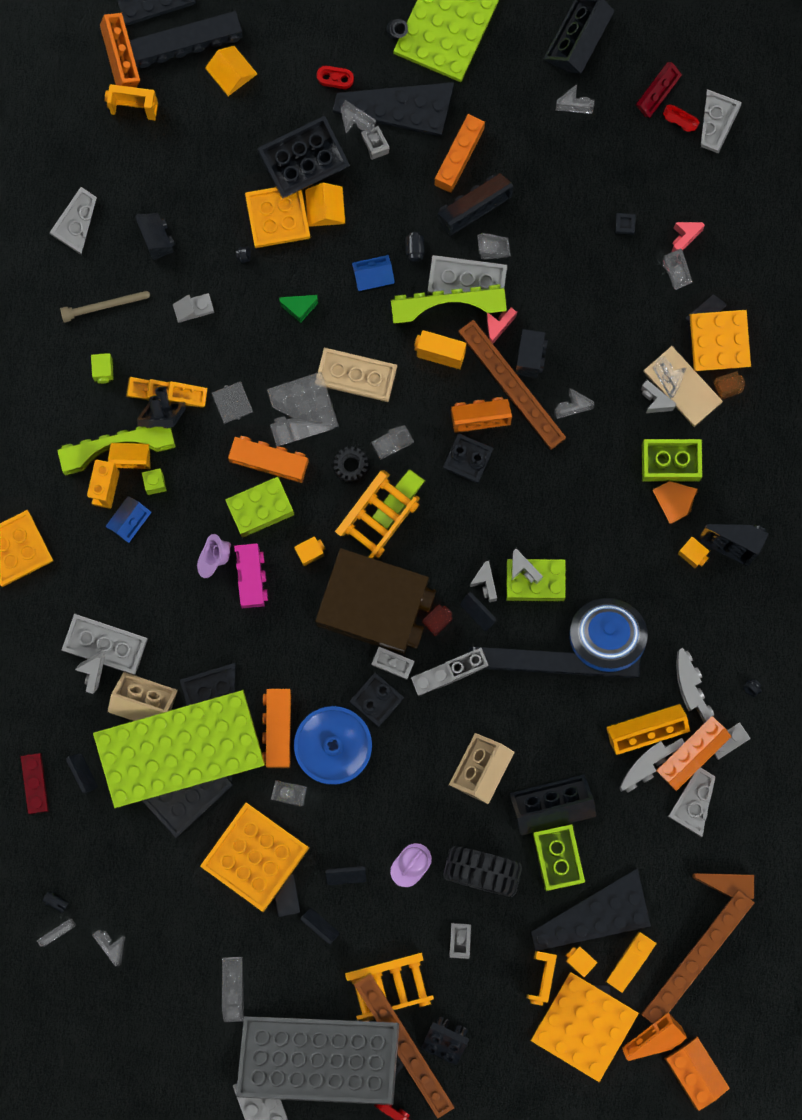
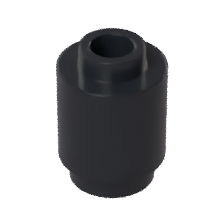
[386,19,408,38]
[405,232,425,261]

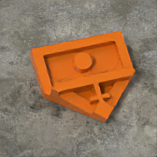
[653,481,698,524]

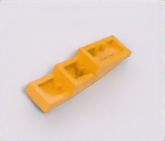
[126,377,207,407]

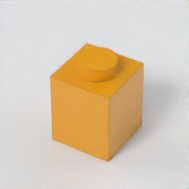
[294,536,326,566]
[678,537,709,568]
[566,946,597,977]

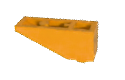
[606,932,657,993]

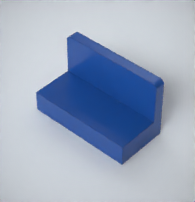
[352,255,394,291]
[106,496,151,543]

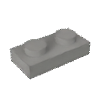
[372,647,415,679]
[714,723,751,760]

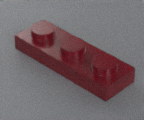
[636,62,682,118]
[21,753,49,814]

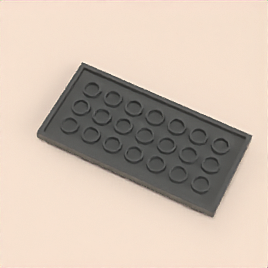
[236,1016,400,1105]

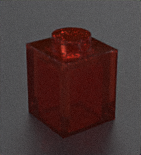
[422,605,452,636]

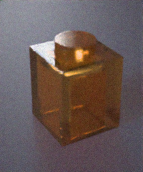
[714,371,745,400]

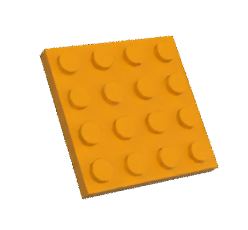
[200,803,309,912]
[530,972,639,1082]

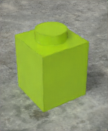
[91,353,114,384]
[142,468,167,495]

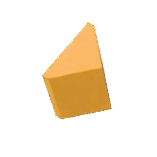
[205,46,257,96]
[305,183,345,227]
[108,443,150,469]

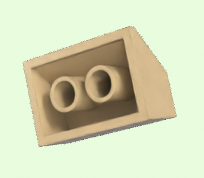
[108,672,178,721]
[449,733,514,804]

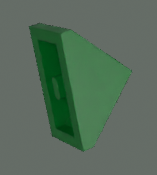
[279,295,318,323]

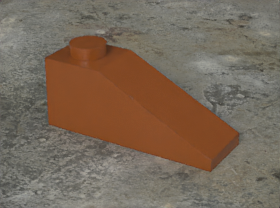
[693,874,754,899]

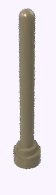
[60,291,150,323]

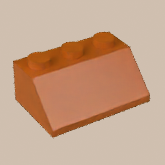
[451,397,512,433]
[664,1037,730,1111]

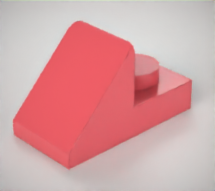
[672,222,705,256]
[487,308,517,344]

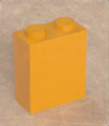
[414,330,466,369]

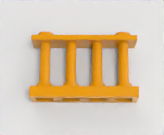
[335,470,420,559]
[345,953,434,1021]

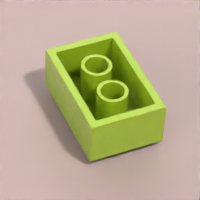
[642,439,702,481]
[225,477,294,538]
[506,559,565,601]
[533,824,585,891]

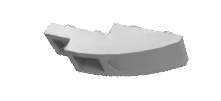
[411,648,489,696]
[676,648,714,723]
[619,738,685,793]

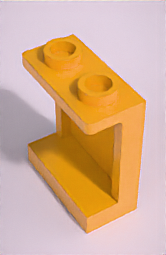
[105,84,158,121]
[87,460,120,509]
[527,951,557,1006]

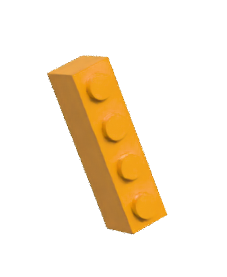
[606,704,690,755]

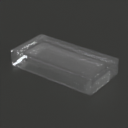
[37,919,76,947]

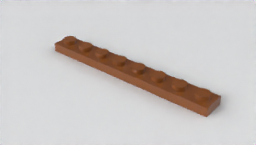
[458,320,566,450]
[642,890,755,1024]
[354,973,454,1118]

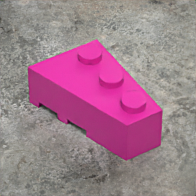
[234,544,268,608]

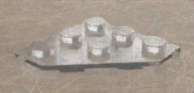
[267,372,339,432]

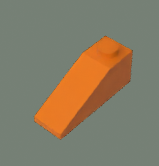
[622,1012,687,1061]

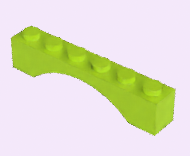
[391,284,507,323]
[57,426,176,475]

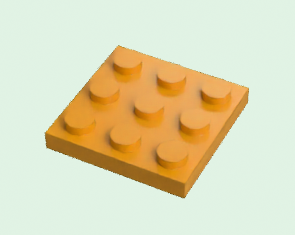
[245,187,310,248]
[690,310,751,371]
[0,510,53,587]

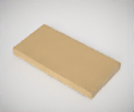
[643,346,723,427]
[315,348,397,402]

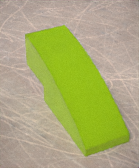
[372,469,425,529]

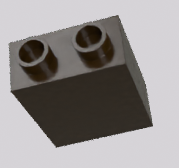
[316,548,436,655]

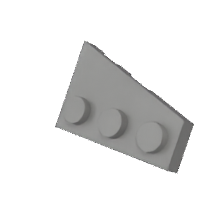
[701,89,741,153]
[50,187,97,254]
[668,767,715,837]

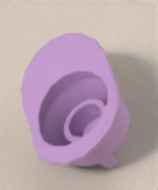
[197,534,231,578]
[391,843,432,887]

